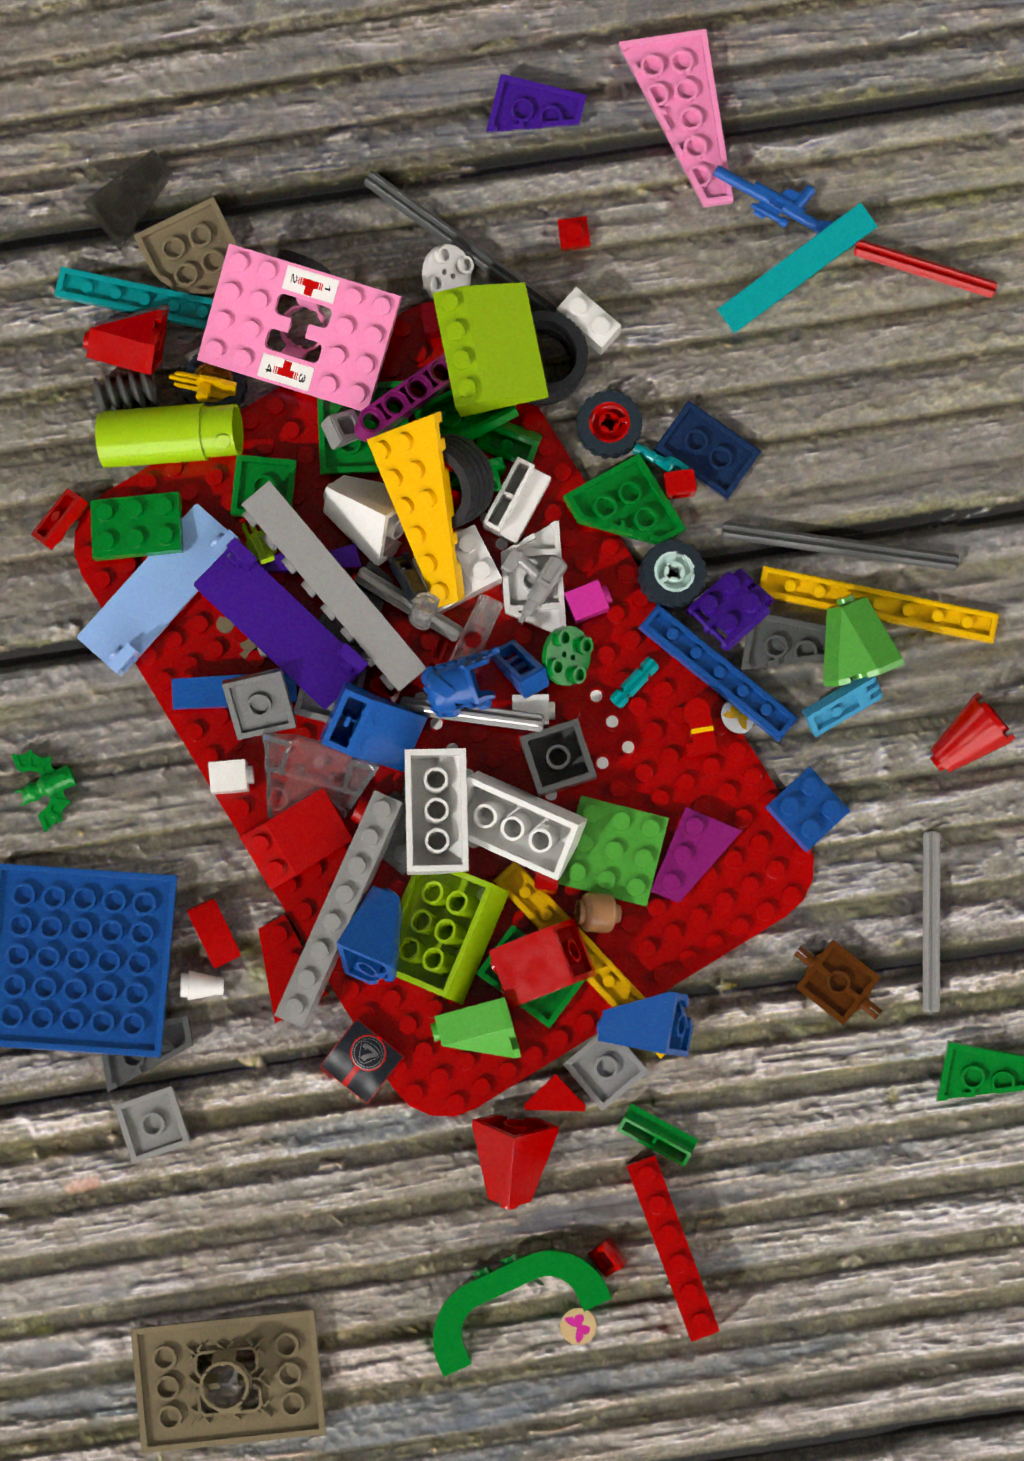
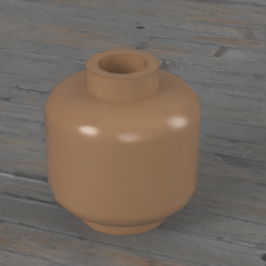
[574,893,621,933]

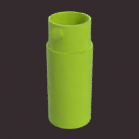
[95,403,244,468]

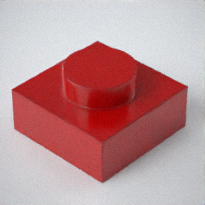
[557,216,591,252]

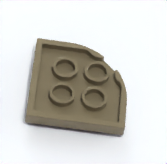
[133,197,237,297]

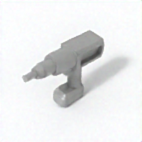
[501,547,568,624]

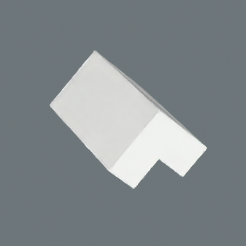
[483,457,551,545]

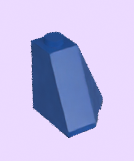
[337,886,403,985]
[597,992,693,1057]

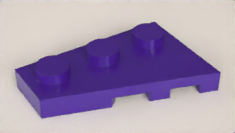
[486,74,587,133]

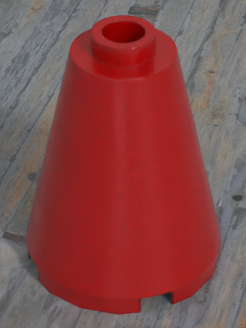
[930,692,1016,773]

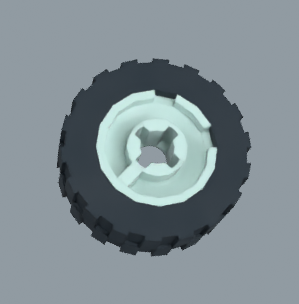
[637,540,707,610]

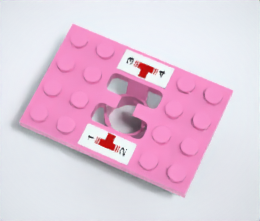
[197,244,403,411]

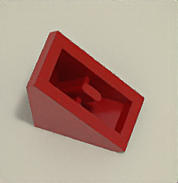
[524,1073,586,1112]

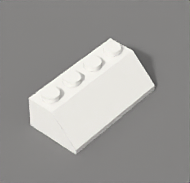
[405,748,469,875]
[467,771,588,880]

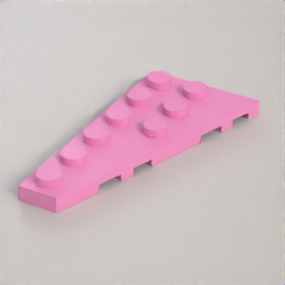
[618,29,734,208]

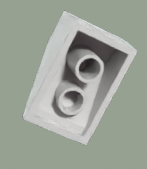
[402,524,502,614]

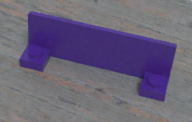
[194,537,368,710]

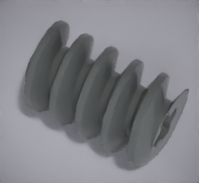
[93,371,159,411]

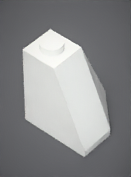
[323,475,404,566]

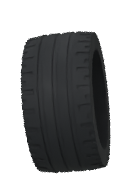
[526,310,588,406]
[440,434,495,529]

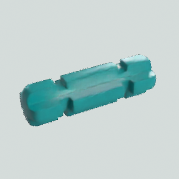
[610,657,659,708]

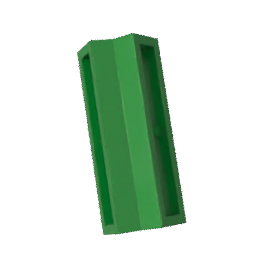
[617,1103,699,1167]

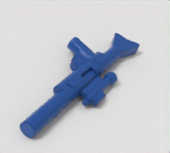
[713,165,834,234]

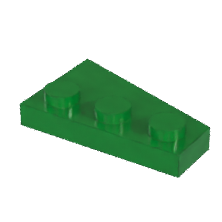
[936,1040,1024,1102]

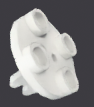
[422,244,474,299]

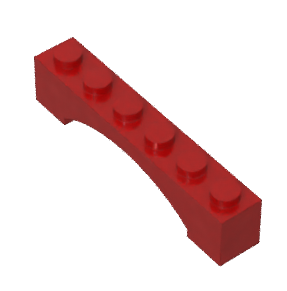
[625,1154,720,1342]

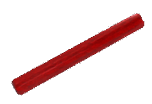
[853,239,997,298]

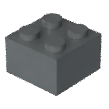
[519,718,597,798]

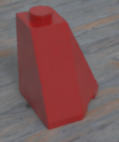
[83,305,169,375]
[472,1114,559,1209]

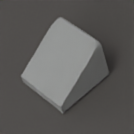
[321,409,359,450]

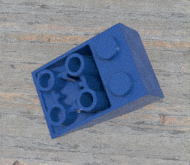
[320,681,428,771]

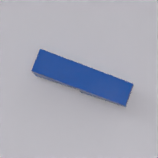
[171,672,297,710]

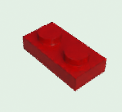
[30,488,89,551]

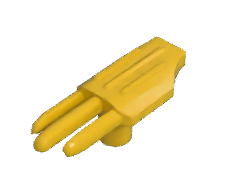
[169,371,237,402]

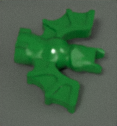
[12,750,77,832]

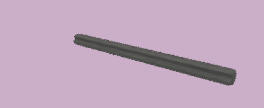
[364,171,559,312]
[721,522,959,571]

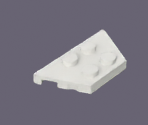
[501,521,566,633]

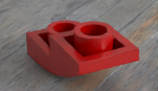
[186,897,242,969]

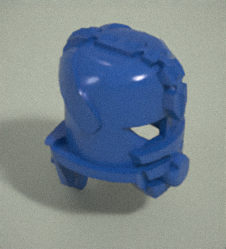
[421,647,500,718]

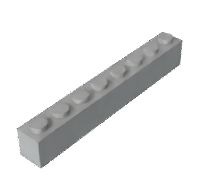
[241,481,427,692]
[274,790,406,1028]

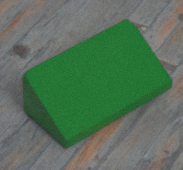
[476,422,542,463]

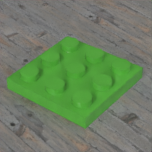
[558,796,669,907]

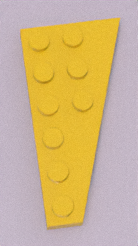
[367,411,465,609]

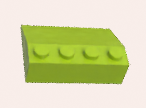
[433,282,549,417]
[396,872,510,1005]

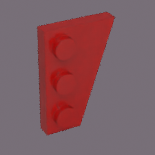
[258,914,329,1024]

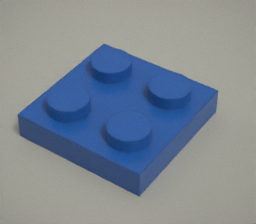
[765,766,850,852]

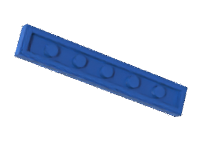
[638,604,798,742]

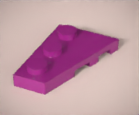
[651,807,741,903]

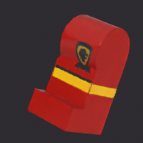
[683,698,717,758]

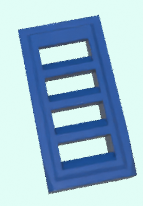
[490,639,549,698]

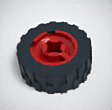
[576,390,642,459]

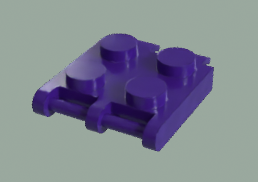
[686,568,774,651]

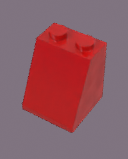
[489,918,596,1008]

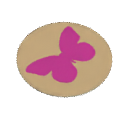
[560,1308,597,1345]

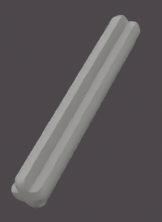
[354,567,463,642]

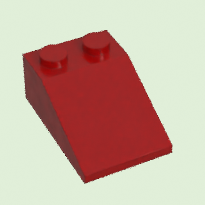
[239,786,353,890]

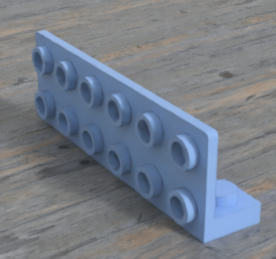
[77,504,242,677]

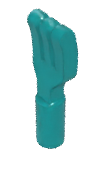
[632,443,688,472]

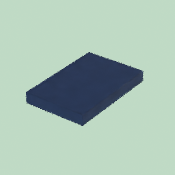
[654,400,762,501]

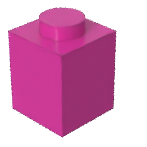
[564,580,612,625]

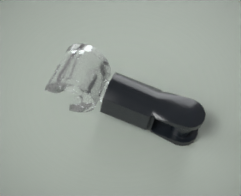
[388,552,440,630]

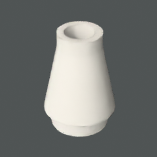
[180,970,224,1000]

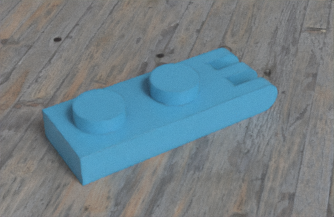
[802,676,883,737]

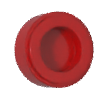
[350,793,371,824]

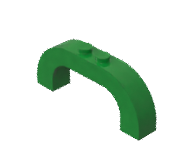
[433,1248,612,1377]

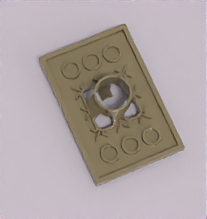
[130,1309,327,1454]

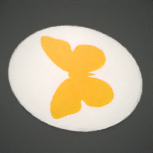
[721,702,754,734]

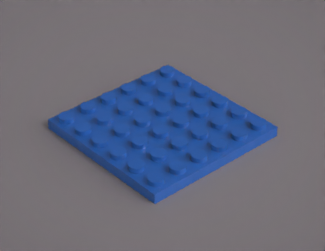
[0,863,178,1058]

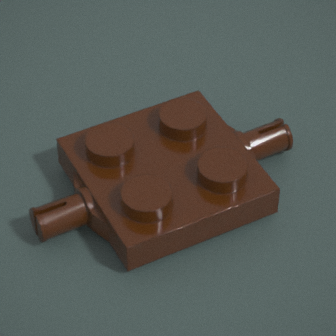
[793,940,883,1025]

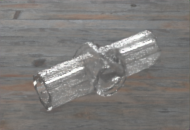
[449,593,504,661]

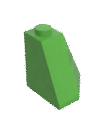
[823,594,905,687]
[430,997,521,1058]

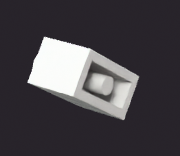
[556,287,621,355]

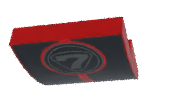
[320,1018,405,1104]

